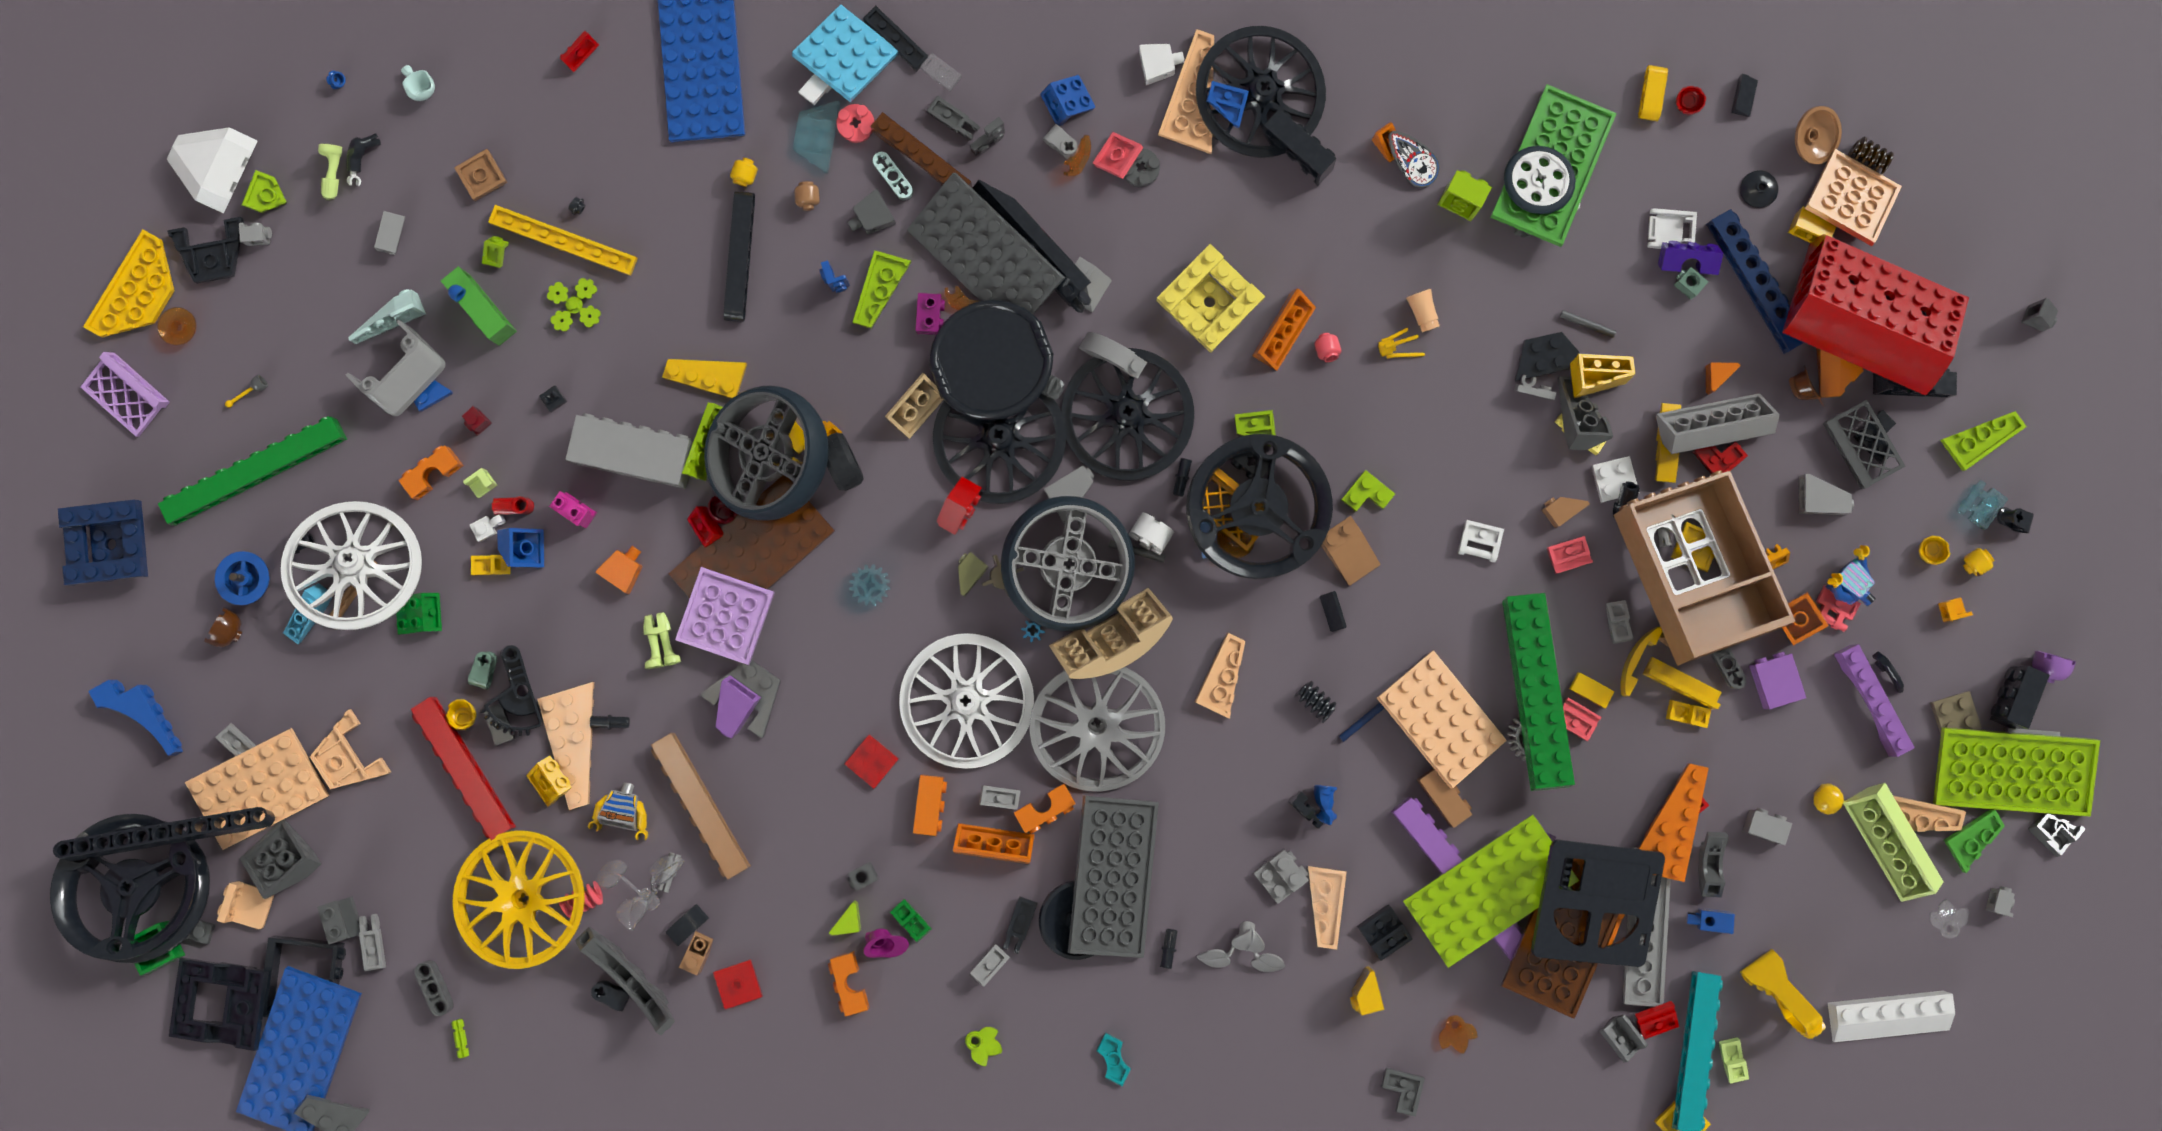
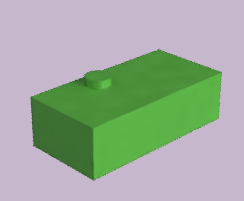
[441,266,517,346]

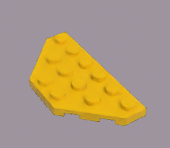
[83,229,175,338]

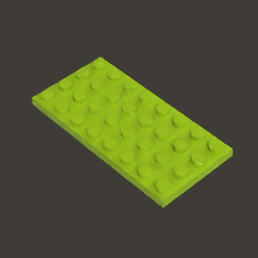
[1933,727,2100,817]
[1403,815,1579,968]

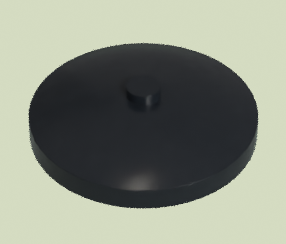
[1039,881,1094,960]

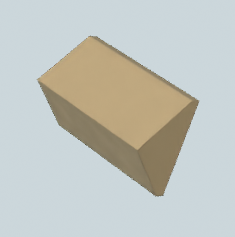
[885,373,943,439]

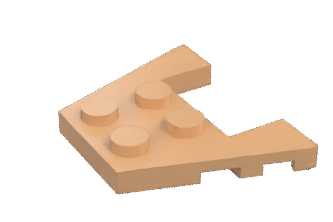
[310,709,391,789]

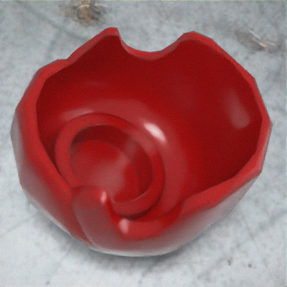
[1676,86,1706,115]

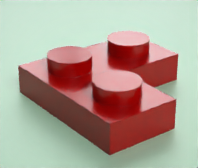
[1692,441,1748,474]

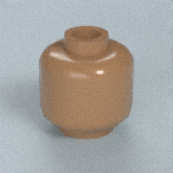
[794,181,820,211]

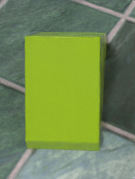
[829,901,861,935]

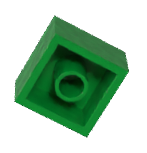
[134,921,185,976]

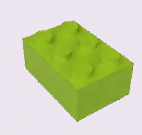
[1437,170,1492,221]

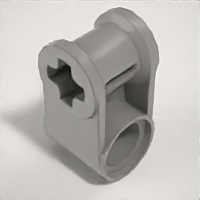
[1043,124,1079,160]

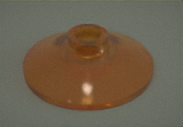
[157,307,196,345]
[1217,521,1255,558]

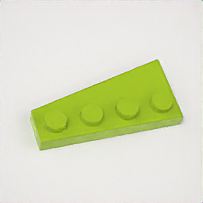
[853,250,911,329]
[682,402,723,481]
[1940,411,2027,471]

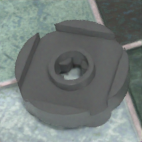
[1125,148,1160,187]

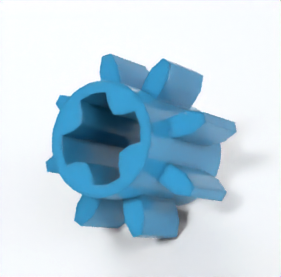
[1021,621,1045,643]

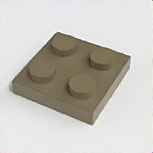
[1930,691,1982,734]

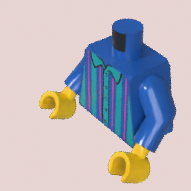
[1825,545,1876,606]

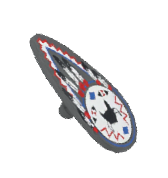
[1388,131,1440,188]

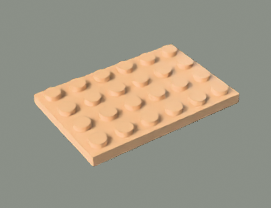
[1377,650,1507,789]
[185,728,330,850]

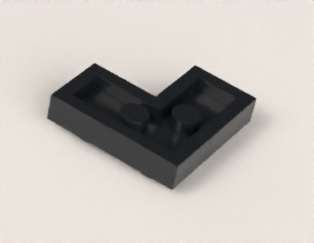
[1853,410,1896,464]

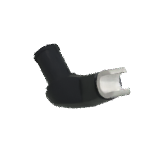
[346,133,381,186]

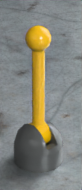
[225,374,268,408]

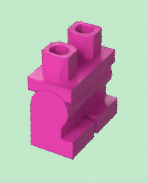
[549,491,597,528]

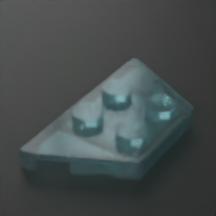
[793,101,841,174]

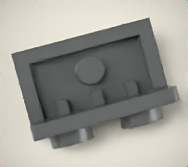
[1600,1014,1648,1063]

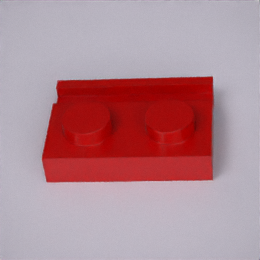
[1635,1001,1679,1040]

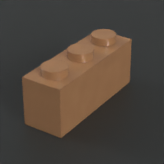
[1416,768,1472,828]

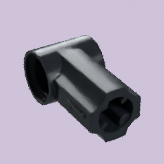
[1613,481,1640,518]

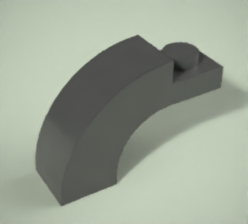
[1698,832,1728,898]

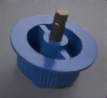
[215,551,270,605]

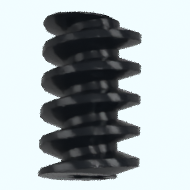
[1294,681,1337,723]

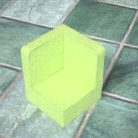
[463,468,497,498]

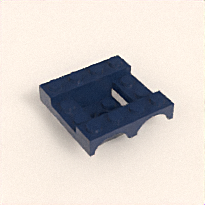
[58,499,148,586]

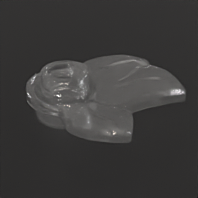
[1930,899,1969,939]

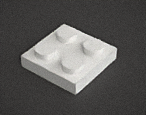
[1591,456,1637,503]

